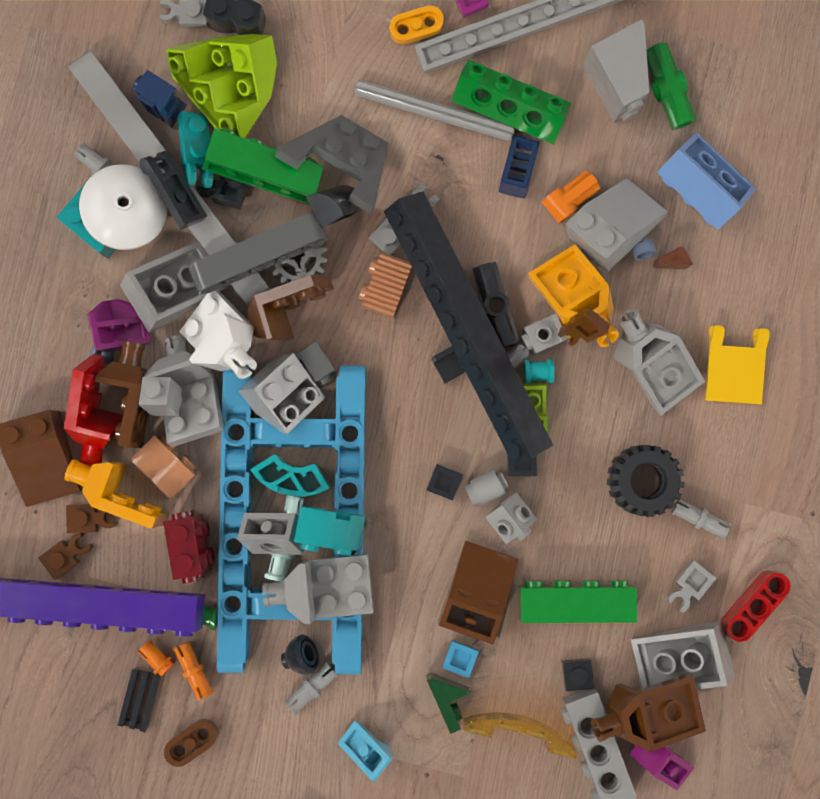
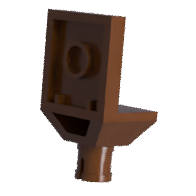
[245,275,334,340]
[95,341,149,448]
[591,673,706,752]

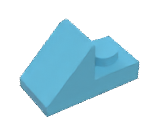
[338,721,393,782]

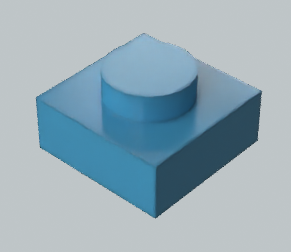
[442,640,479,678]

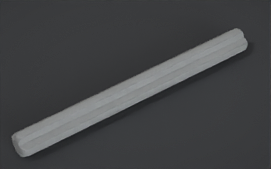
[355,80,515,141]

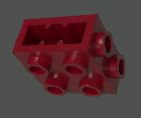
[163,510,215,584]

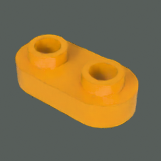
[389,5,444,45]

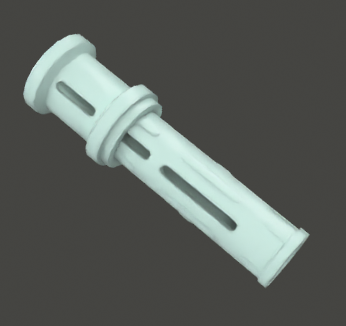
[264,495,305,582]

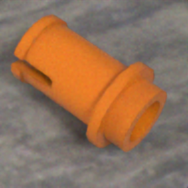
[137,640,174,677]

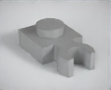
[160,0,208,28]
[666,559,716,613]

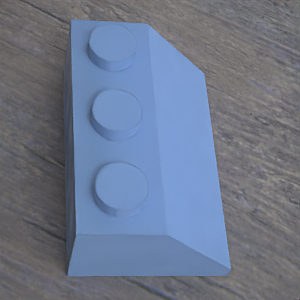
[657,132,757,230]

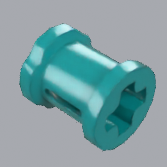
[523,358,554,384]

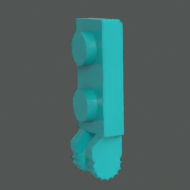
[178,111,214,188]

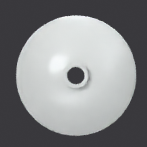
[79,164,167,250]

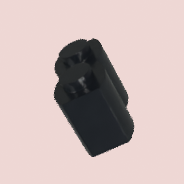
[203,0,266,35]

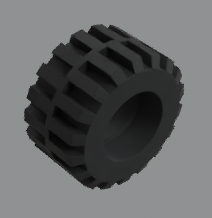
[607,445,684,517]

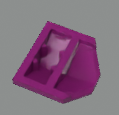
[87,299,152,351]

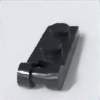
[140,151,207,230]

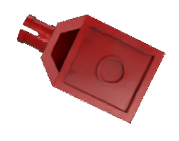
[64,353,123,466]

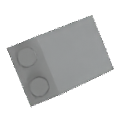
[565,178,668,272]
[120,241,228,333]
[631,620,735,689]

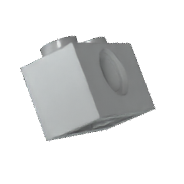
[237,513,305,555]

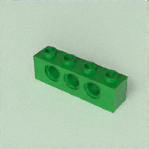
[452,59,571,145]

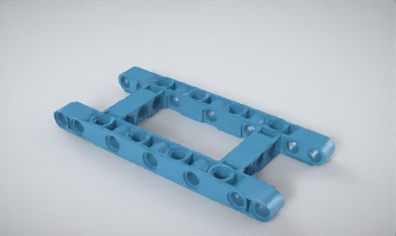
[217,365,366,675]

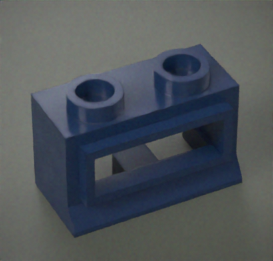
[133,70,187,128]

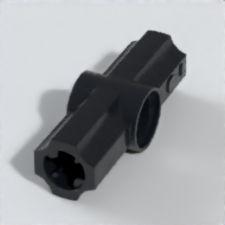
[472,262,520,348]

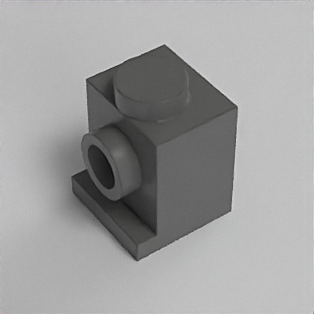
[295,341,337,388]

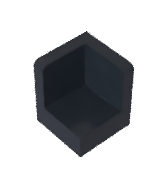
[431,346,465,384]

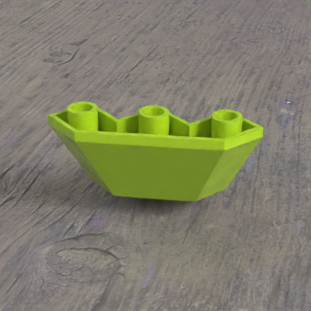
[166,34,277,138]

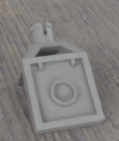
[613,309,705,415]
[144,335,224,447]
[262,554,374,624]

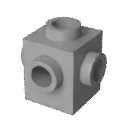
[485,493,537,544]

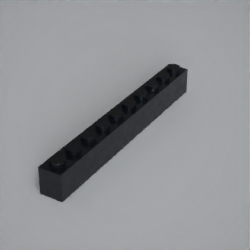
[384,191,554,466]

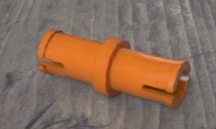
[173,641,214,701]

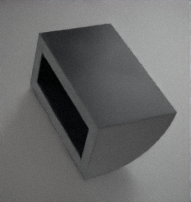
[306,185,363,228]

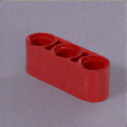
[721,570,791,642]

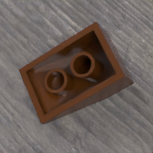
[0,409,82,507]

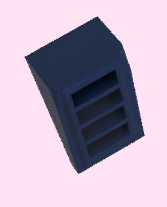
[499,135,540,198]

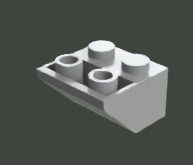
[238,353,325,434]

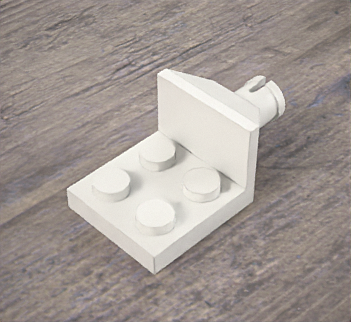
[179,290,257,379]

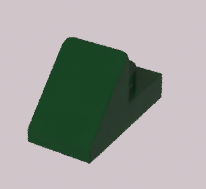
[426,673,470,734]

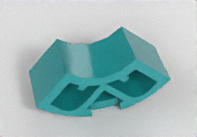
[250,454,331,497]
[294,506,366,556]

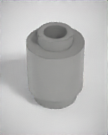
[465,469,509,507]

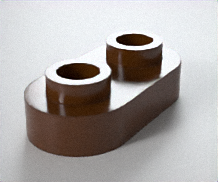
[164,719,218,767]

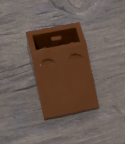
[438,540,519,645]

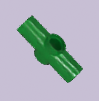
[646,42,696,130]

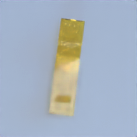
[462,712,577,759]

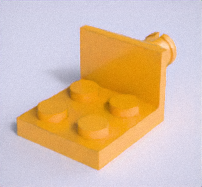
[528,244,619,347]
[65,459,168,529]

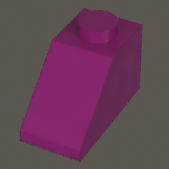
[630,745,694,790]

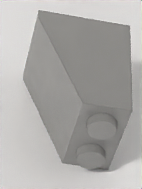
[583,20,649,123]

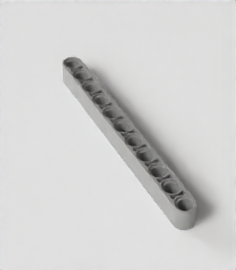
[68,50,270,307]

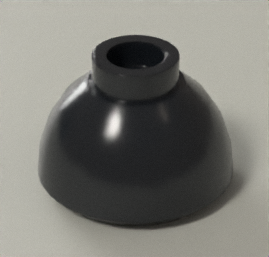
[281,634,319,675]

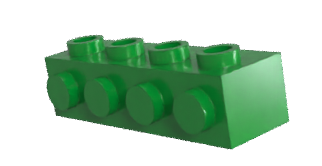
[202,128,324,206]
[518,579,637,623]

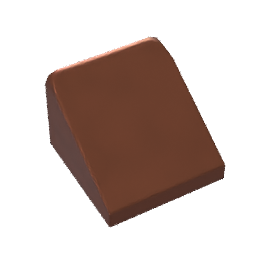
[653,246,693,269]

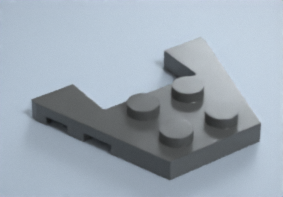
[275,115,389,214]

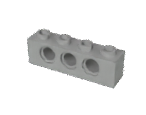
[560,688,637,799]

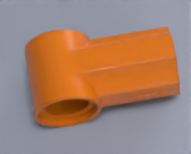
[542,170,601,224]

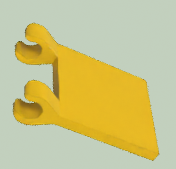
[705,325,770,404]

